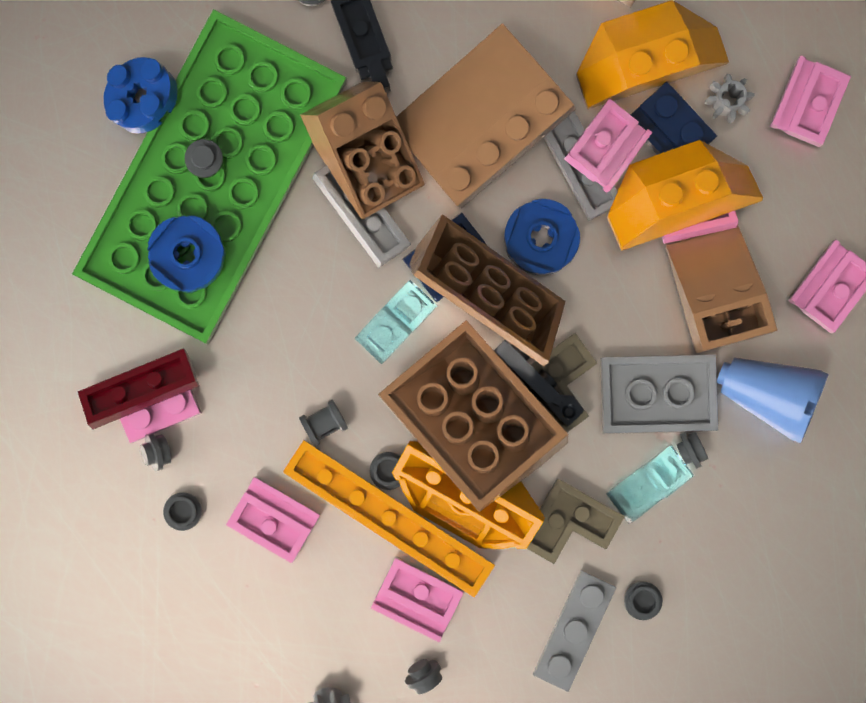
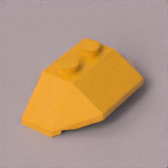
[576,0,729,109]
[607,140,763,251]
[392,441,545,549]

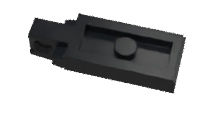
[330,0,393,93]
[494,340,584,427]

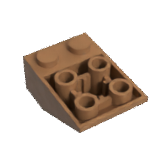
[300,82,425,219]
[665,225,778,354]

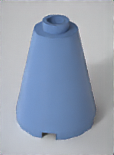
[717,358,829,443]

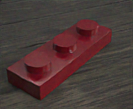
[78,348,199,430]

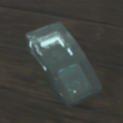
[354,280,437,364]
[606,445,694,524]

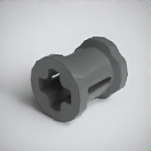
[299,399,348,447]

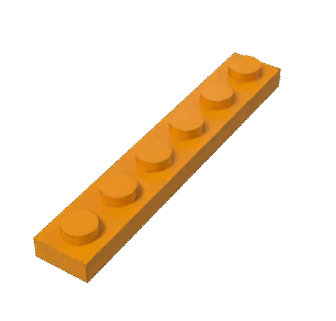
[283,440,495,598]

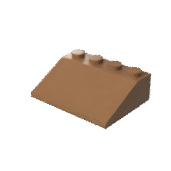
[396,23,576,208]
[409,214,566,366]
[378,320,569,512]

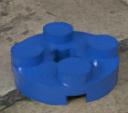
[104,57,178,134]
[504,199,580,275]
[147,216,226,293]

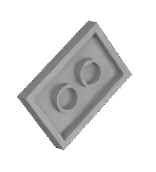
[600,355,718,434]

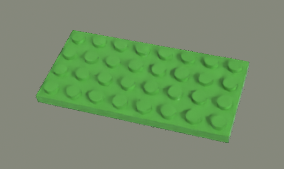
[72,9,347,345]

